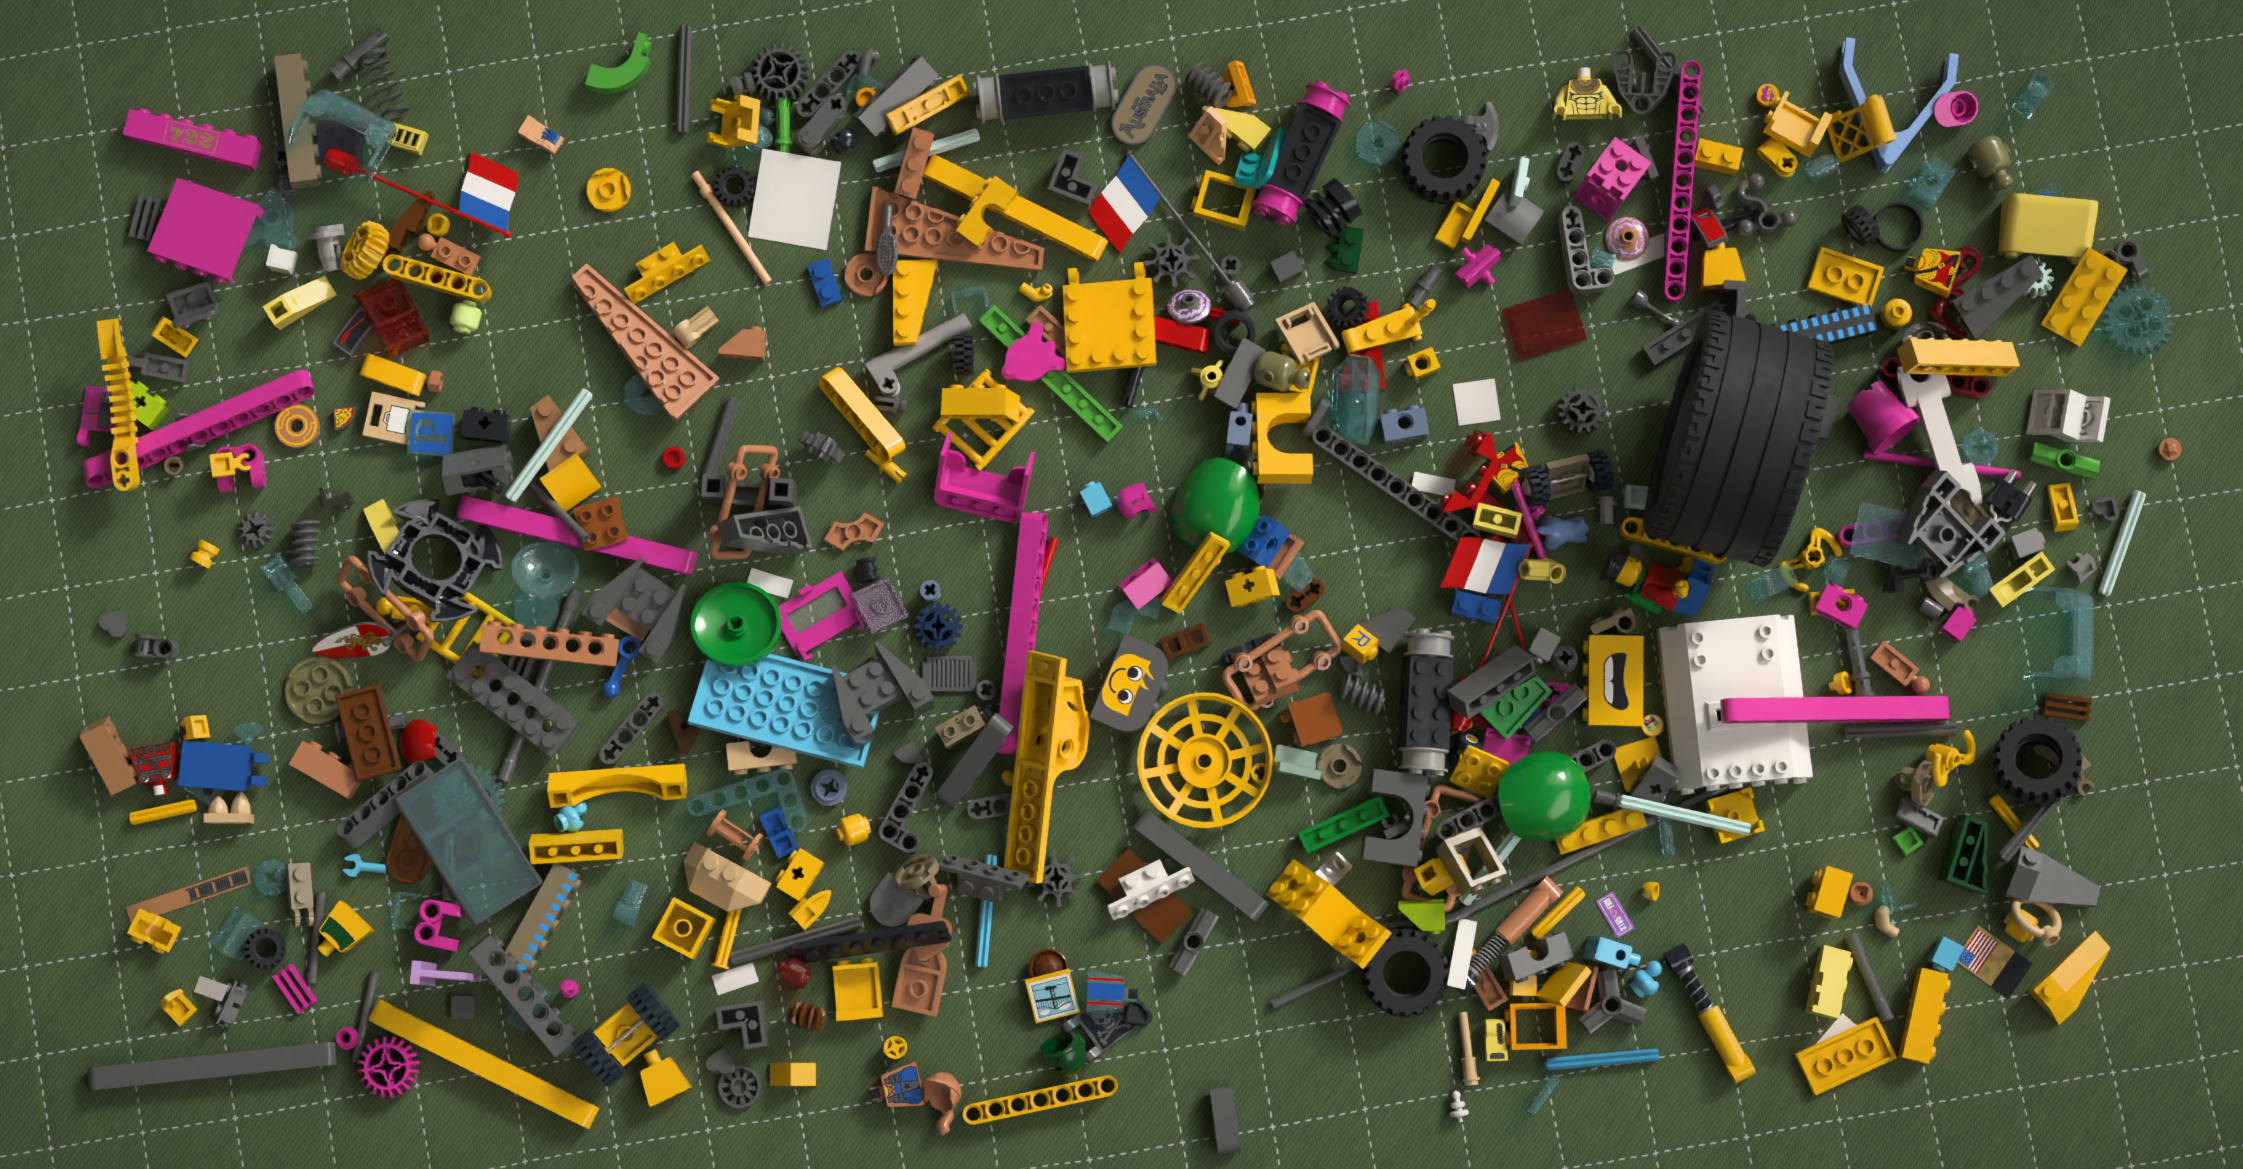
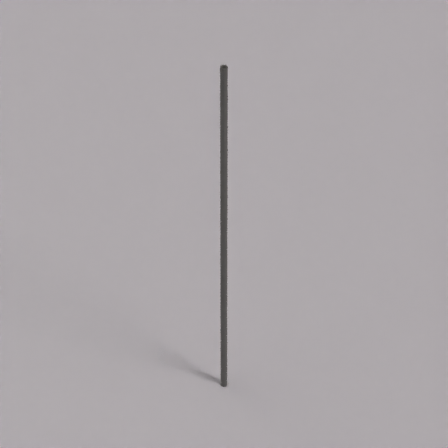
[1270,785,1729,1009]

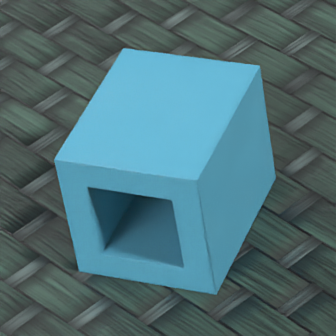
[1080,481,1112,519]
[1927,936,1964,973]

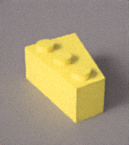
[1805,945,1853,1019]

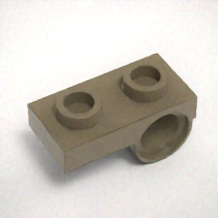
[1588,607,1636,635]

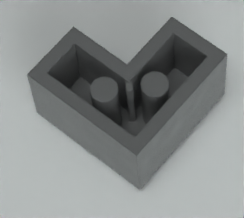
[1047,148,1097,210]
[716,1000,770,1049]

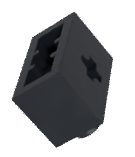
[460,407,512,445]

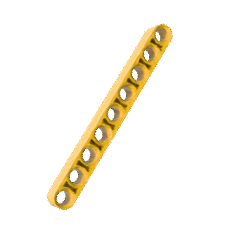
[923,154,1108,262]

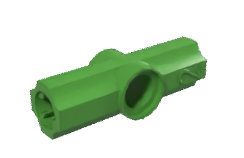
[2029,442,2100,480]

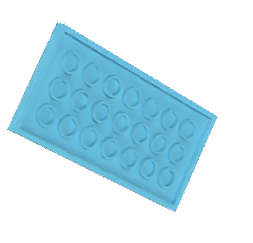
[688,654,880,769]

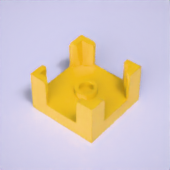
[707,94,760,149]
[1704,787,1765,845]

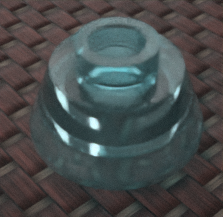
[746,123,773,153]

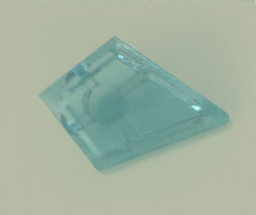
[1283,552,1315,592]

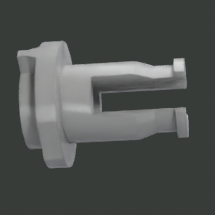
[308,224,345,272]

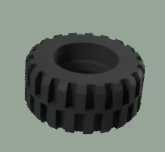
[1400,115,1487,204]
[1993,716,2082,807]
[1360,928,1449,1018]

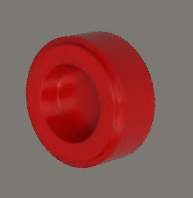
[662,447,685,470]

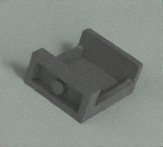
[1718,280,1747,318]

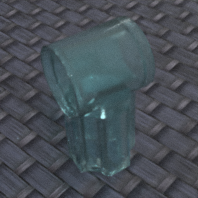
[1960,553,1994,599]
[612,879,648,928]

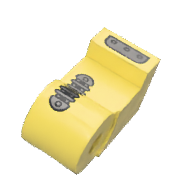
[1484,1019,1508,1062]

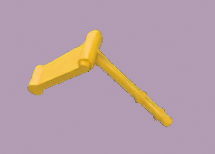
[1341,299,1436,354]

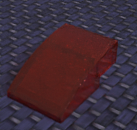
[358,278,429,358]

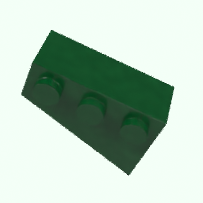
[1937,815,1988,895]

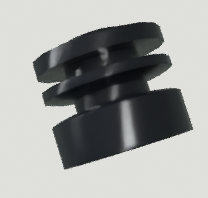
[1303,178,1362,238]

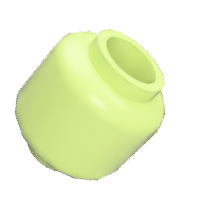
[449,300,482,334]

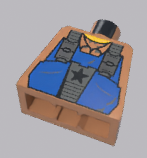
[870,1062,926,1107]

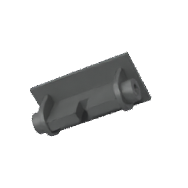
[212,978,248,1028]

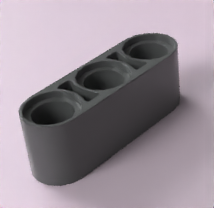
[1209,1086,1241,1155]

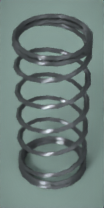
[359,48,409,120]

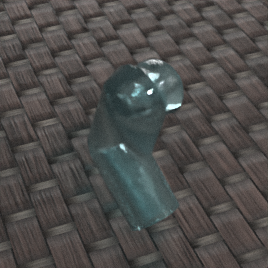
[759,106,775,125]

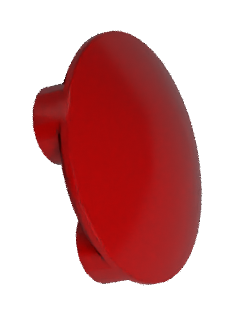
[400,719,436,764]

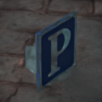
[407,409,455,457]

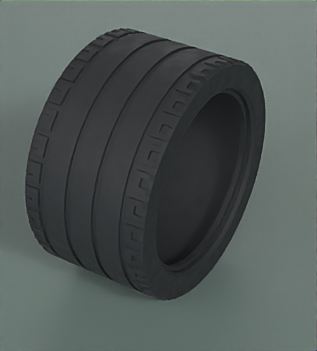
[1643,309,1833,567]

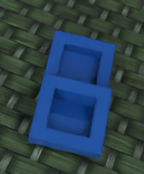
[759,806,799,859]

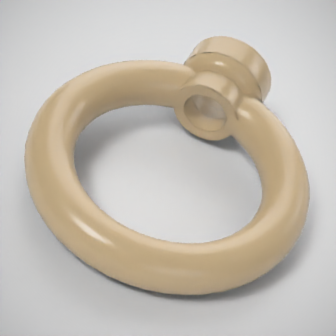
[2011,899,2062,947]

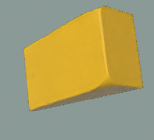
[2047,482,2079,532]

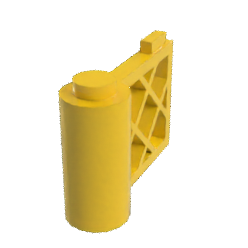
[1827,95,1897,163]

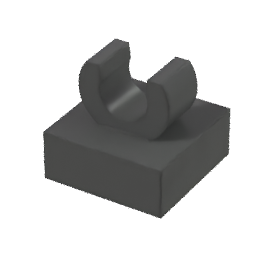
[1381,814,1408,839]

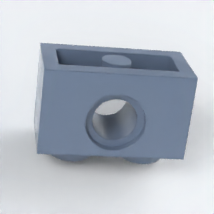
[1379,405,1429,445]

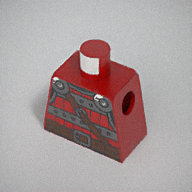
[129,742,178,796]

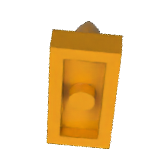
[1220,60,1256,107]

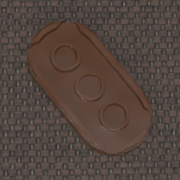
[385,795,447,884]

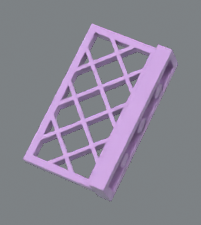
[410,960,482,986]

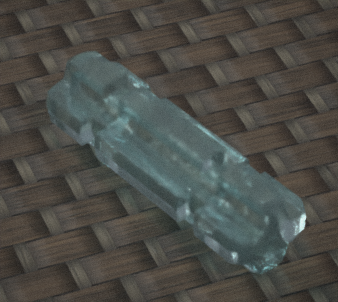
[1658,816,1675,857]

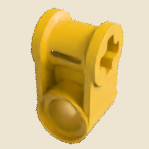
[1756,137,1798,178]

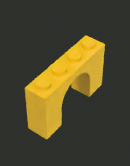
[1251,393,1313,484]

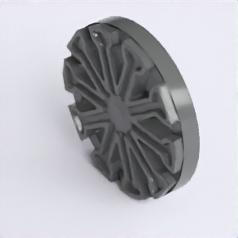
[718,1065,762,1108]

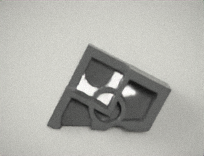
[1359,606,1417,654]

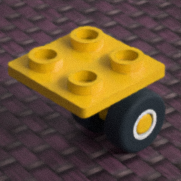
[1448,731,1509,798]

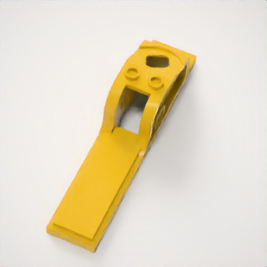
[1004,651,1090,883]

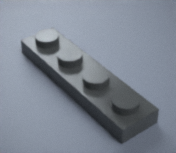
[1642,300,1728,367]

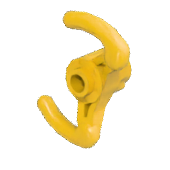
[1778,528,1843,592]
[1926,730,1975,787]

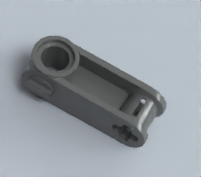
[793,95,846,156]

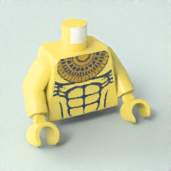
[1552,67,1622,120]

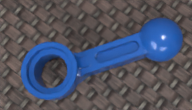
[602,636,641,699]

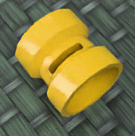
[189,539,220,569]

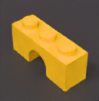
[956,176,1019,247]

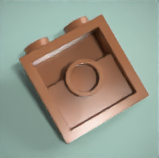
[1241,646,1300,706]

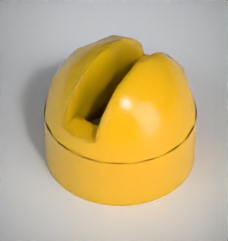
[1641,882,1659,900]

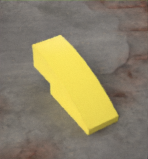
[363,499,413,557]
[1989,552,2055,608]

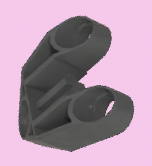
[1612,50,1678,116]

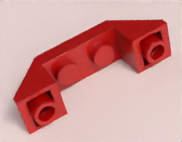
[1439,432,1500,513]

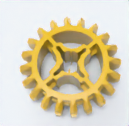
[340,221,389,280]

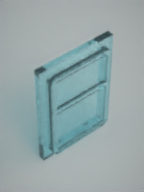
[1849,501,1924,569]

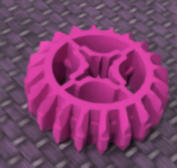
[357,1036,420,1098]

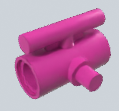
[1454,244,1501,289]

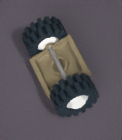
[1517,450,1615,508]

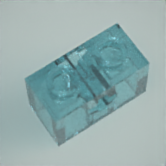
[1906,155,1957,211]

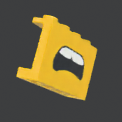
[1582,635,1644,728]

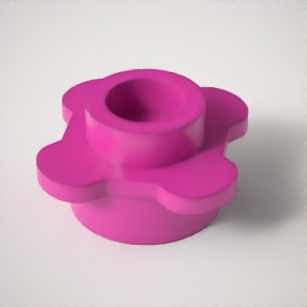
[1390,70,1410,94]

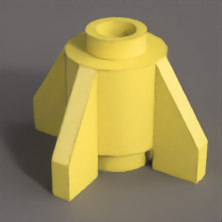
[1190,360,1224,402]

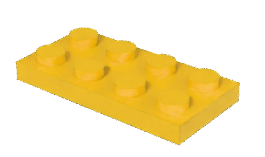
[2040,247,2128,347]

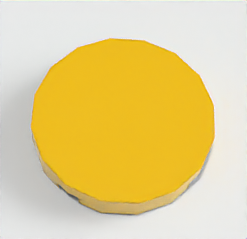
[586,168,631,212]

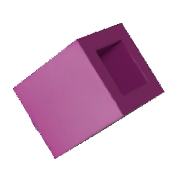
[1939,606,1977,644]

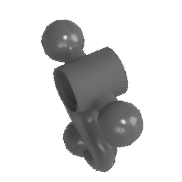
[1736,173,1797,237]

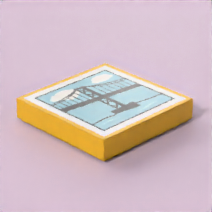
[1025,969,1080,1023]

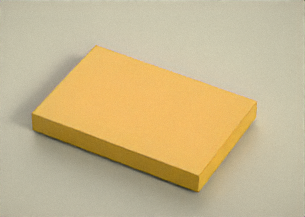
[1806,246,1884,307]

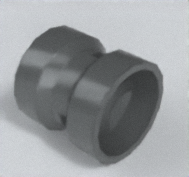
[729,71,757,95]

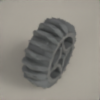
[750,43,810,103]

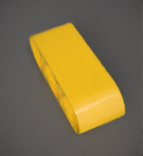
[359,353,427,397]

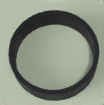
[1874,202,1924,252]

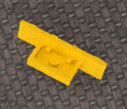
[624,242,711,304]

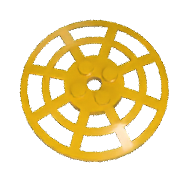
[1137,692,1273,829]

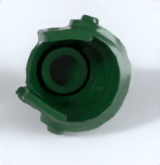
[1040,1031,1086,1077]

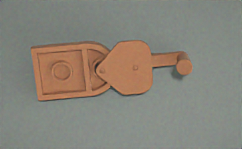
[891,884,952,1017]

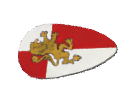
[312,622,391,658]

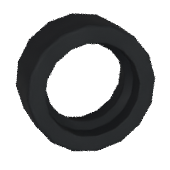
[1213,310,1256,355]

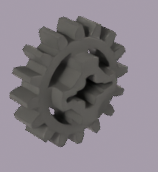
[1557,385,1607,434]
[797,430,845,463]

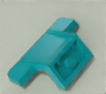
[1234,127,1285,189]

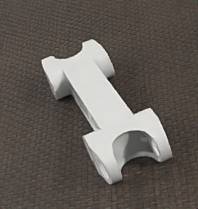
[1897,367,1982,506]

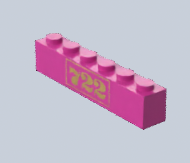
[122,108,263,171]

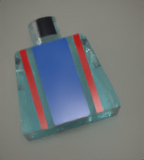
[1086,969,1138,1016]

